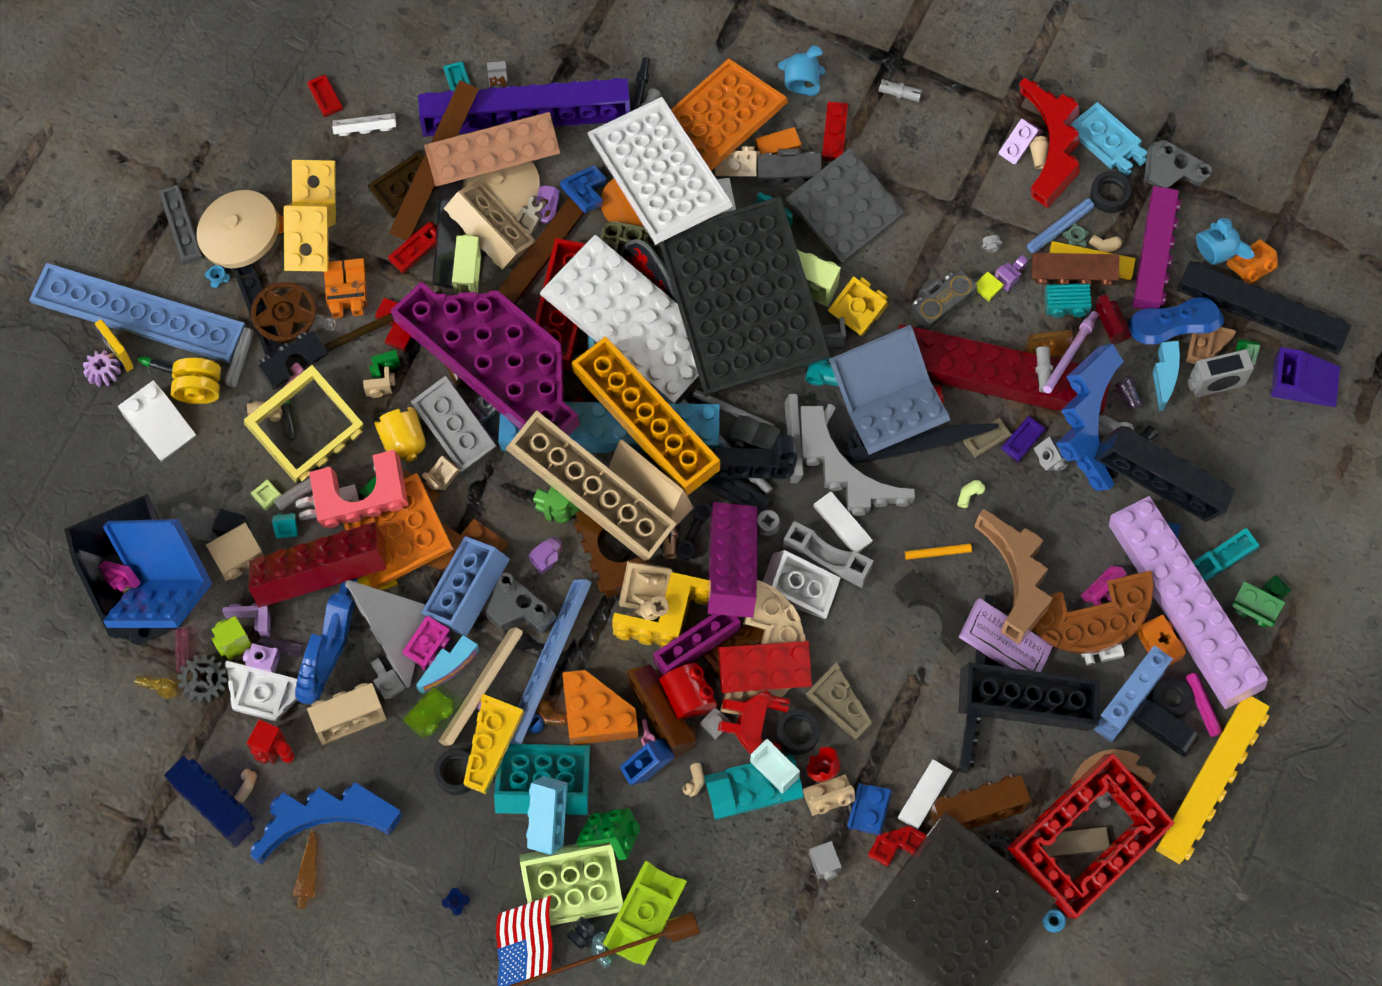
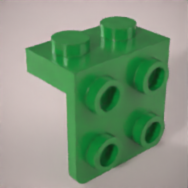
[577,808,640,860]

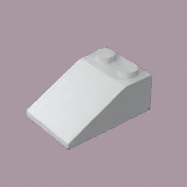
[118,380,197,462]
[763,550,840,619]

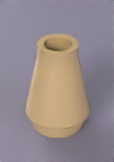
[1029,136,1049,169]

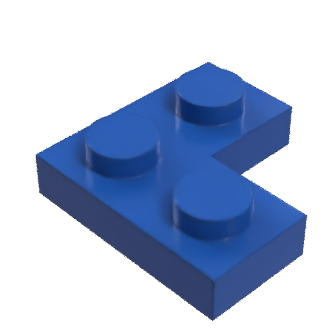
[560,165,607,214]

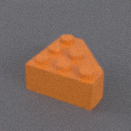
[563,670,638,745]

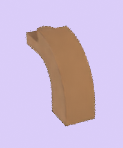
[1070,749,1156,789]

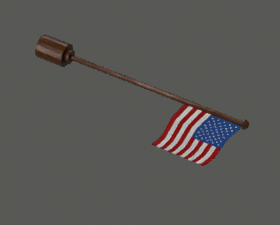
[496,895,700,986]

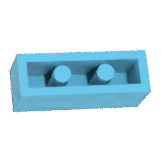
[526,776,568,855]

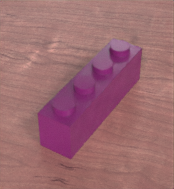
[653,614,741,676]

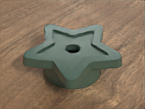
[1062,223,1089,247]

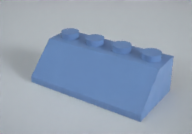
[421,536,510,637]

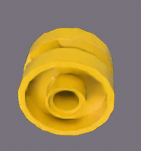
[171,358,221,404]

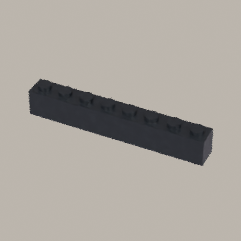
[1177,261,1351,355]

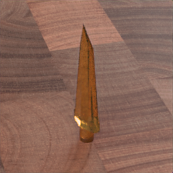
[292,830,317,909]

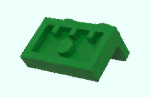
[1232,581,1285,628]

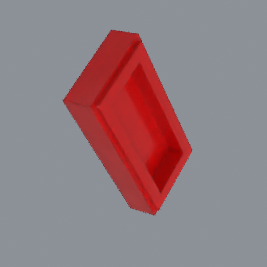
[307,74,343,118]

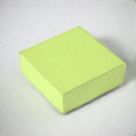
[251,479,281,511]

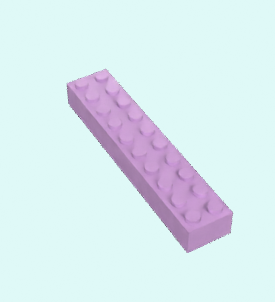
[1109,496,1268,709]

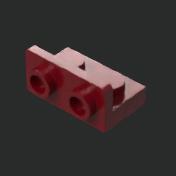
[1095,294,1132,344]

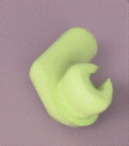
[957,480,985,508]

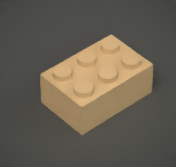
[307,683,387,745]

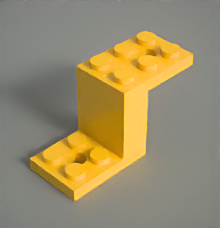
[284,160,336,271]
[612,572,709,648]

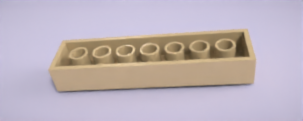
[505,410,677,561]

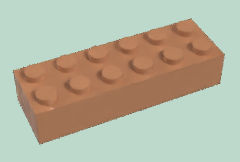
[424,112,560,186]

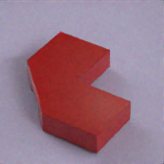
[375,298,412,352]
[868,825,930,867]

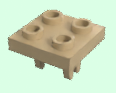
[619,561,672,609]

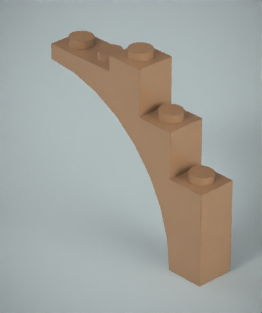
[974,509,1053,645]

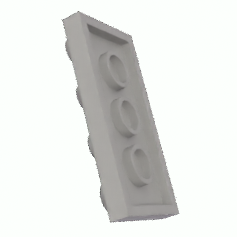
[411,376,498,472]

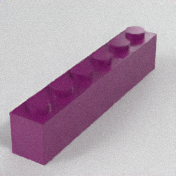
[1132,186,1181,309]

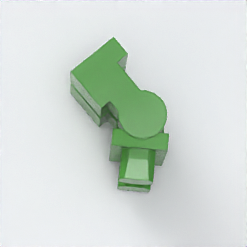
[533,487,582,524]

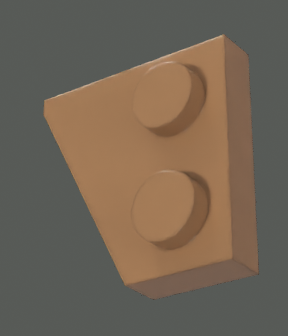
[1185,327,1236,364]

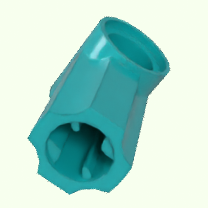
[805,360,839,387]

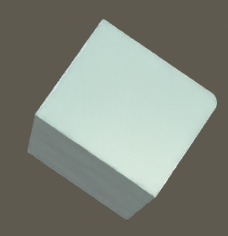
[750,739,800,794]

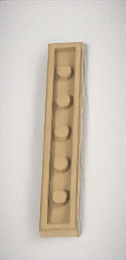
[438,627,523,746]

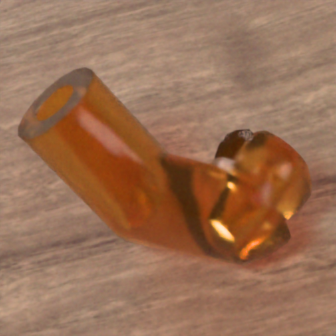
[537,700,567,726]

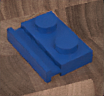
[847,783,892,836]

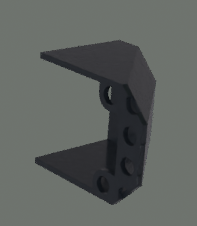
[64,494,183,645]

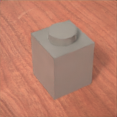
[809,841,841,881]

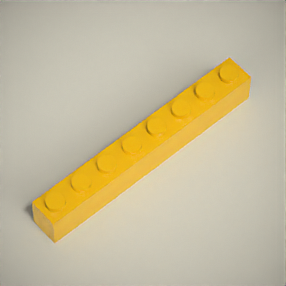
[1155,696,1270,864]

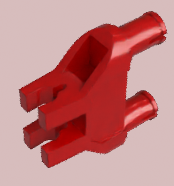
[717,690,790,755]

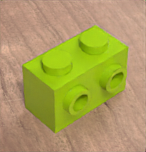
[211,616,252,661]

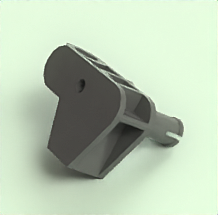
[1144,140,1212,188]
[486,573,557,634]

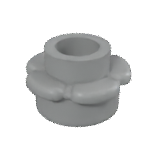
[982,235,1002,253]

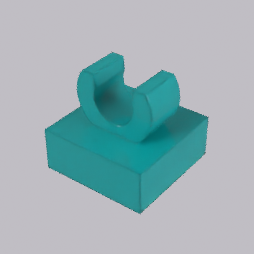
[272,512,298,538]

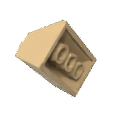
[444,181,535,270]
[609,440,693,527]

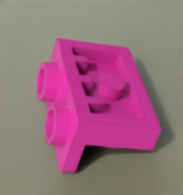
[402,615,451,671]

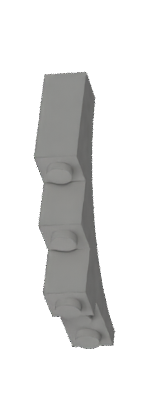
[800,406,915,516]

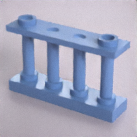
[1093,645,1173,743]

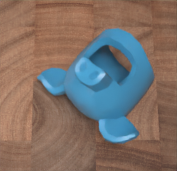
[778,46,825,96]
[1196,218,1255,265]

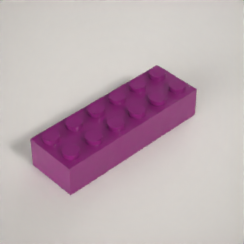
[708,502,757,618]

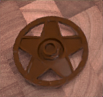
[251,282,316,342]

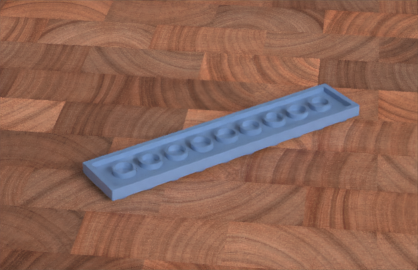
[29,263,246,364]

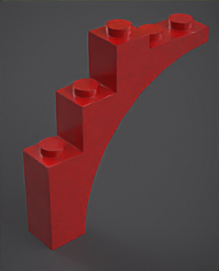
[1019,78,1080,209]

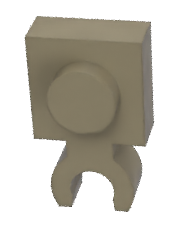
[516,195,546,235]

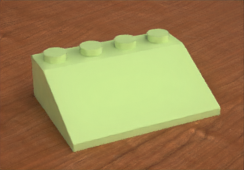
[519,842,623,926]

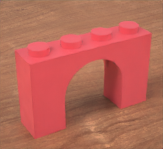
[309,450,409,528]

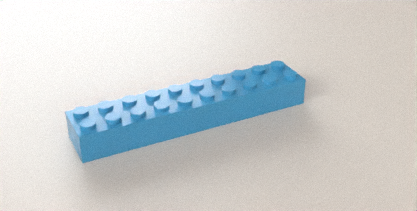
[498,402,720,454]

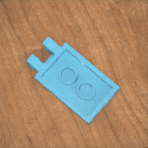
[1070,102,1147,178]

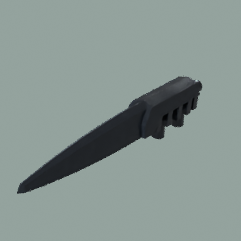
[839,423,999,464]

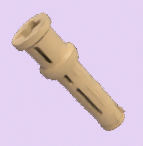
[626,596,669,621]

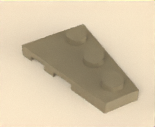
[806,662,872,741]

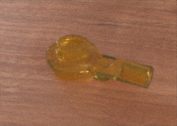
[134,676,178,699]

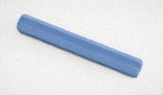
[1027,198,1094,254]

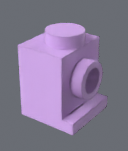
[243,643,281,673]

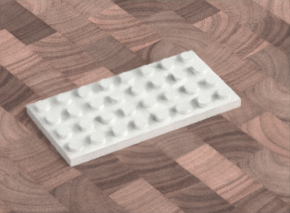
[587,97,732,244]
[540,235,699,404]

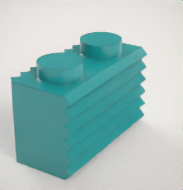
[1044,283,1091,318]

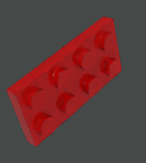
[718,641,812,693]

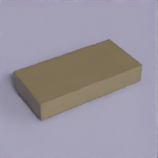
[963,418,1012,459]

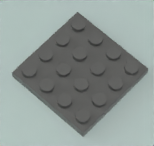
[786,147,904,264]

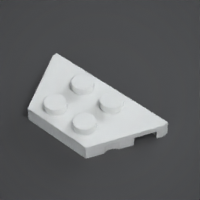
[226,661,297,722]

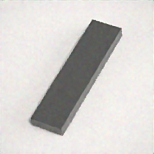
[159,184,203,265]

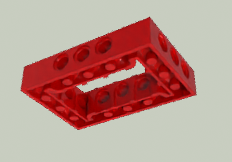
[1007,753,1175,919]

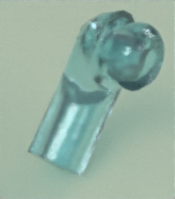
[591,932,613,968]

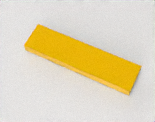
[1049,241,1136,280]

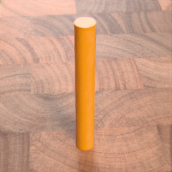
[905,543,972,560]

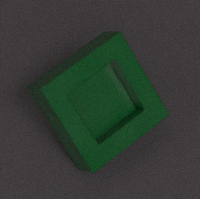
[1261,575,1292,600]

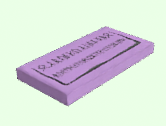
[959,598,1053,672]

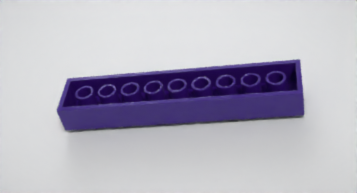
[418,78,630,137]

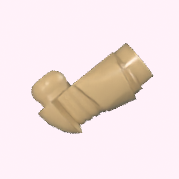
[247,401,283,422]

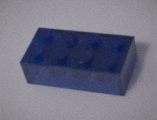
[164,756,255,848]

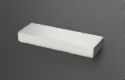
[813,492,873,553]
[898,760,952,830]

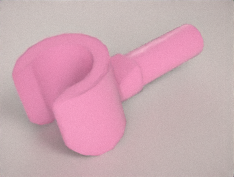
[283,363,305,388]
[641,719,656,746]

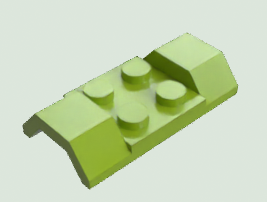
[603,861,687,966]

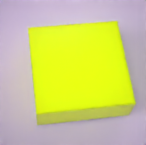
[975,272,1003,302]

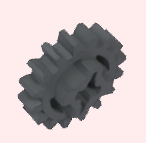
[177,654,227,704]

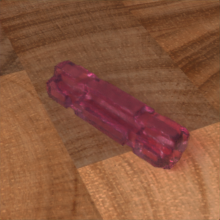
[175,628,189,672]

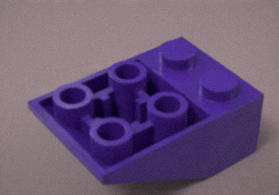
[1271,347,1340,407]

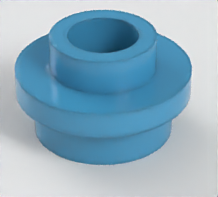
[1042,909,1066,933]

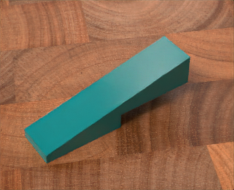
[1192,528,1259,582]

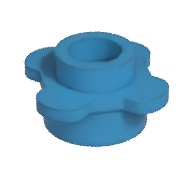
[205,265,230,288]

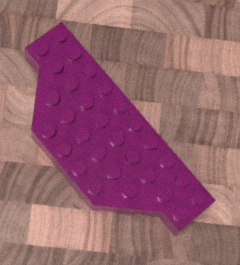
[390,281,580,436]

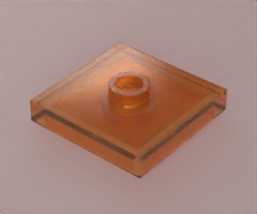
[1024,330,1073,357]

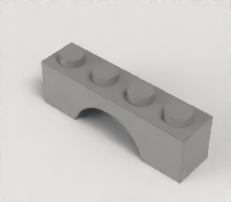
[783,521,874,588]

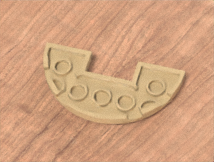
[720,580,805,714]

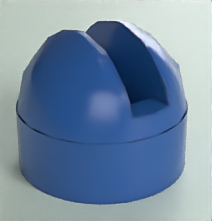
[528,714,545,734]

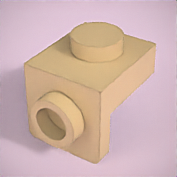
[363,366,395,398]
[422,456,460,490]

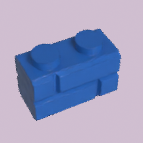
[620,738,675,786]

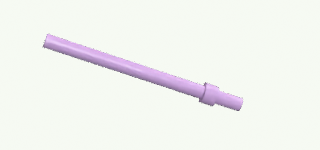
[1043,311,1099,393]

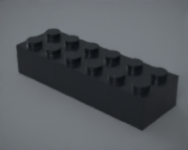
[1094,426,1236,522]
[958,662,1100,731]

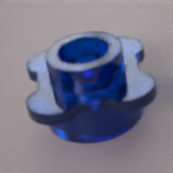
[442,888,470,916]

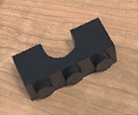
[258,331,328,390]

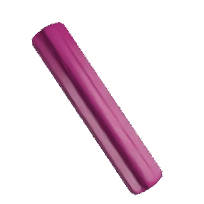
[1185,673,1223,737]

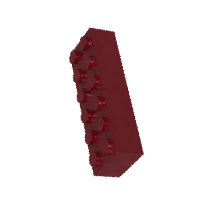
[248,522,386,608]

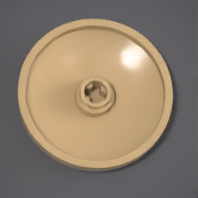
[462,161,540,219]
[197,190,279,268]

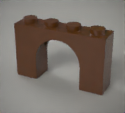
[573,511,653,598]

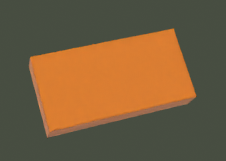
[755,127,801,155]

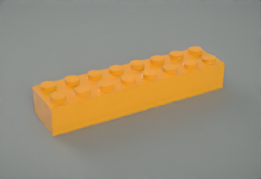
[572,336,720,496]

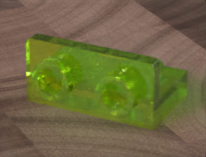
[403,687,454,739]

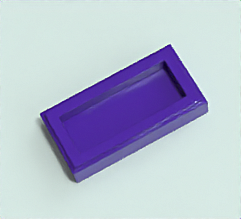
[1001,416,1046,462]

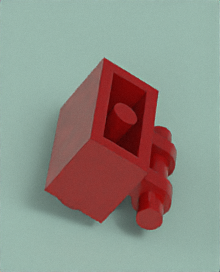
[246,719,295,765]

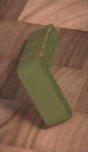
[600,221,662,255]

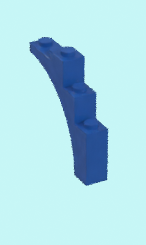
[1056,344,1124,491]
[250,782,403,865]

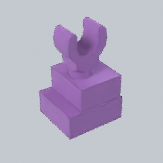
[995,255,1029,292]

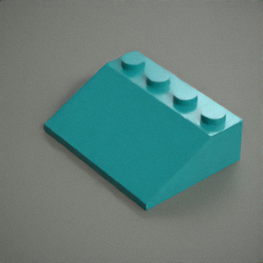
[494,744,590,815]

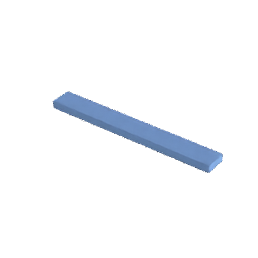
[510,579,592,744]

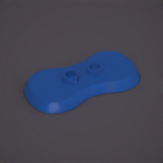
[1128,298,1224,344]

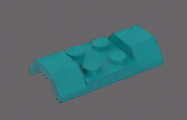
[704,754,804,820]

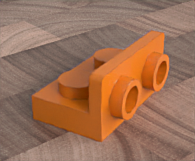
[1227,239,1278,284]

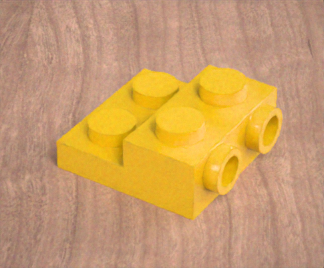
[828,276,889,337]

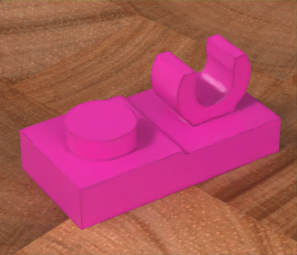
[99,561,141,591]
[1081,566,1127,606]

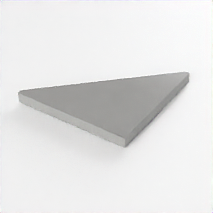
[345,580,425,688]

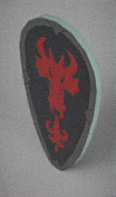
[620,239,676,301]

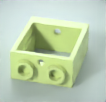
[452,234,481,295]

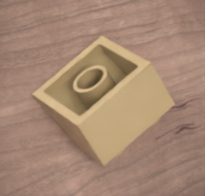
[206,523,264,581]

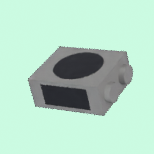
[1188,349,1254,398]

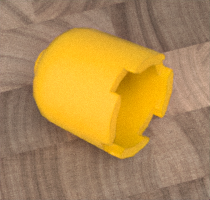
[374,407,426,463]

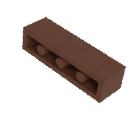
[1031,253,1119,286]

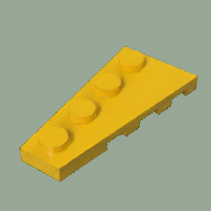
[464,694,525,794]

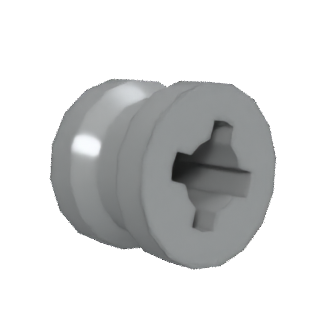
[757,510,779,537]

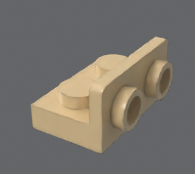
[715,147,760,176]
[802,775,856,816]

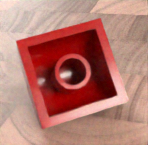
[659,663,717,719]

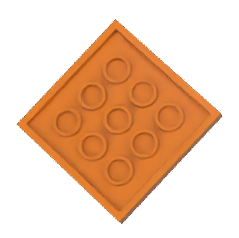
[343,473,454,589]

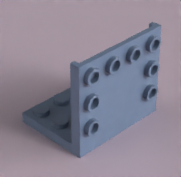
[829,325,950,454]

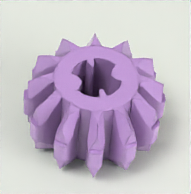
[83,350,121,387]

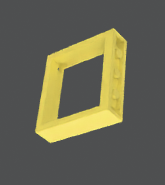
[244,365,363,483]

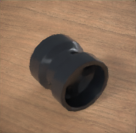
[565,916,598,949]

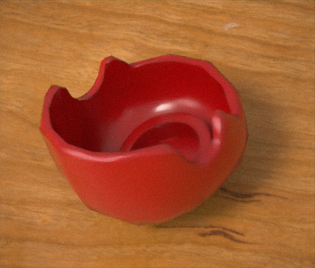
[806,747,841,783]

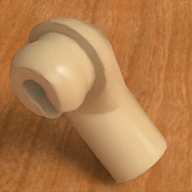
[1089,235,1122,253]
[683,763,705,797]

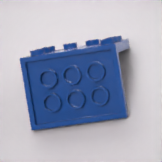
[103,519,213,628]

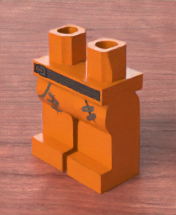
[324,258,368,319]

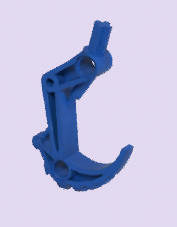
[295,578,358,704]

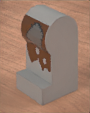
[487,61,508,88]

